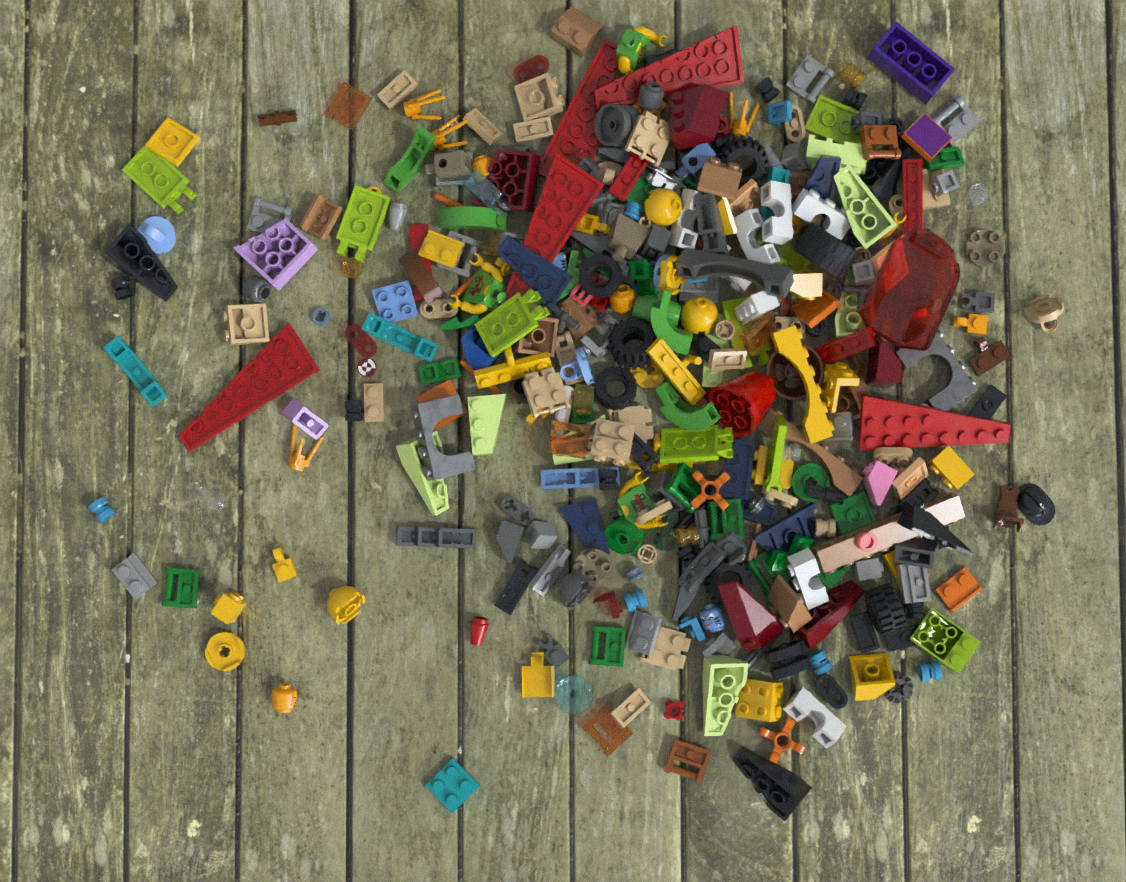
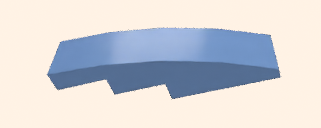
[541,467,621,489]

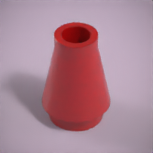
[470,616,489,646]

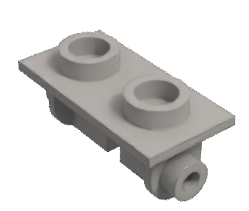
[646,166,687,196]

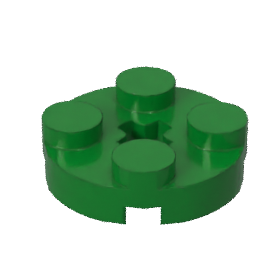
[791,463,830,502]
[604,517,644,555]

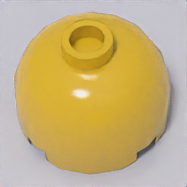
[645,188,682,227]
[680,297,718,334]
[326,586,365,625]

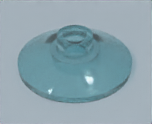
[555,675,593,715]

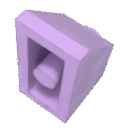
[282,398,329,440]

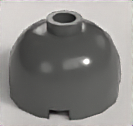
[557,571,595,610]

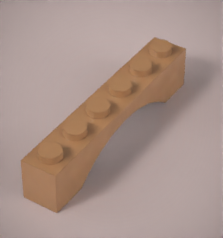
[756,409,863,497]

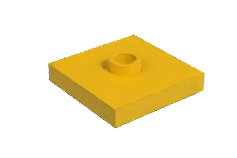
[145,117,200,167]

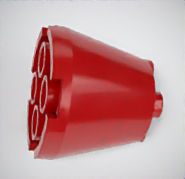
[708,370,776,436]

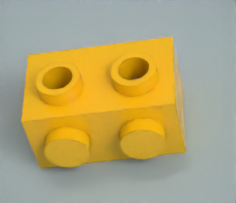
[927,445,975,490]
[211,591,247,624]

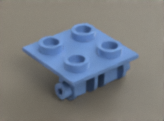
[372,280,419,323]

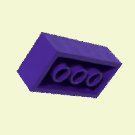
[867,22,955,105]

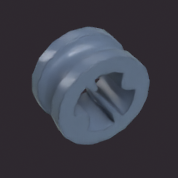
[312,308,331,326]
[625,566,644,582]

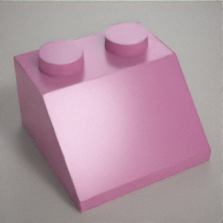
[861,461,898,507]

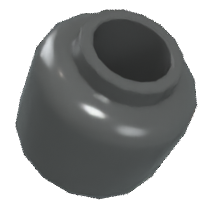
[637,81,664,112]
[242,275,271,303]

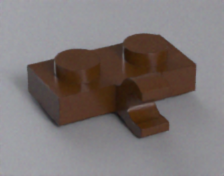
[968,336,1011,377]

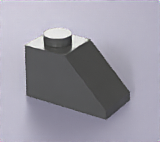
[639,224,671,262]
[646,470,685,513]
[494,520,525,564]
[894,538,939,569]

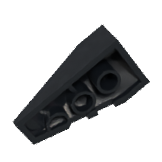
[859,134,914,204]
[102,223,178,302]
[897,502,973,556]
[733,747,812,821]

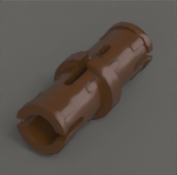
[258,109,298,127]

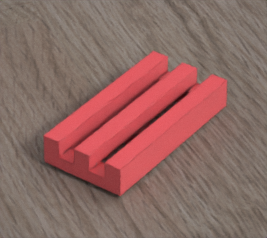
[569,273,605,307]

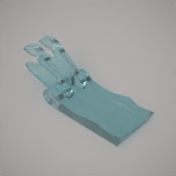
[463,168,510,217]

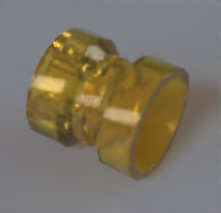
[840,63,866,88]
[341,258,362,279]
[675,525,699,547]

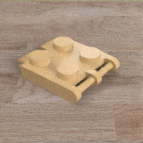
[624,111,671,168]
[522,367,570,418]
[606,405,654,444]
[638,626,691,671]

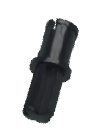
[806,484,845,505]

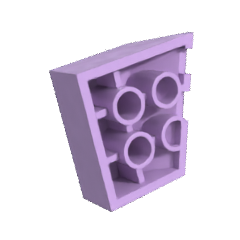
[233,219,318,291]

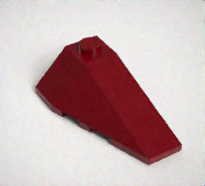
[718,580,783,651]
[791,580,865,650]

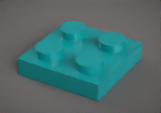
[425,758,480,814]

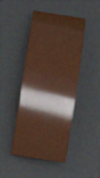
[398,249,444,305]

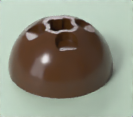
[766,343,824,400]

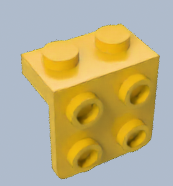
[819,362,860,413]
[751,445,795,489]
[735,679,784,722]

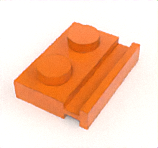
[934,566,983,612]

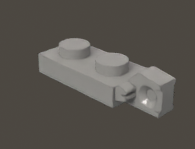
[528,544,571,597]

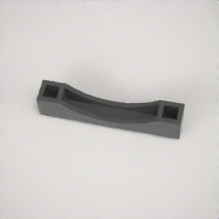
[676,248,794,298]

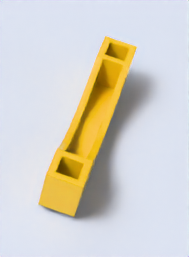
[770,325,834,444]

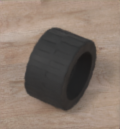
[794,222,859,280]

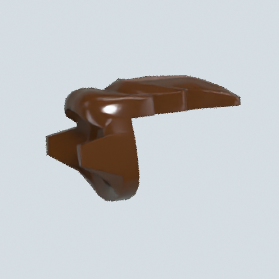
[992,486,1024,532]

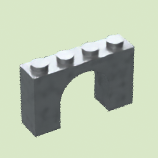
[894,327,977,411]
[410,394,476,481]

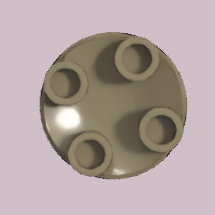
[965,228,1003,267]
[573,548,612,584]

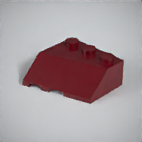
[472,149,541,213]
[865,331,904,388]

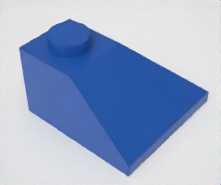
[461,326,504,370]

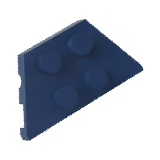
[751,502,816,555]

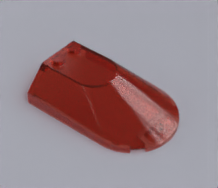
[858,230,960,351]

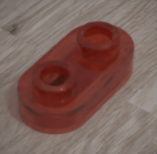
[514,55,549,84]
[345,324,377,358]

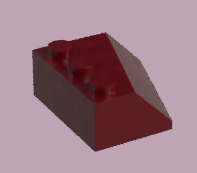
[668,84,730,150]

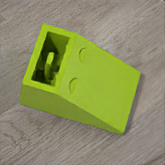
[910,608,981,674]

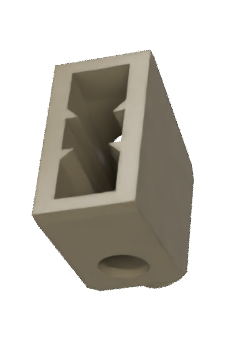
[425,150,473,179]
[607,213,651,262]

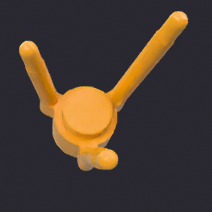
[404,89,445,120]
[728,92,760,137]
[431,114,468,151]
[288,423,323,471]

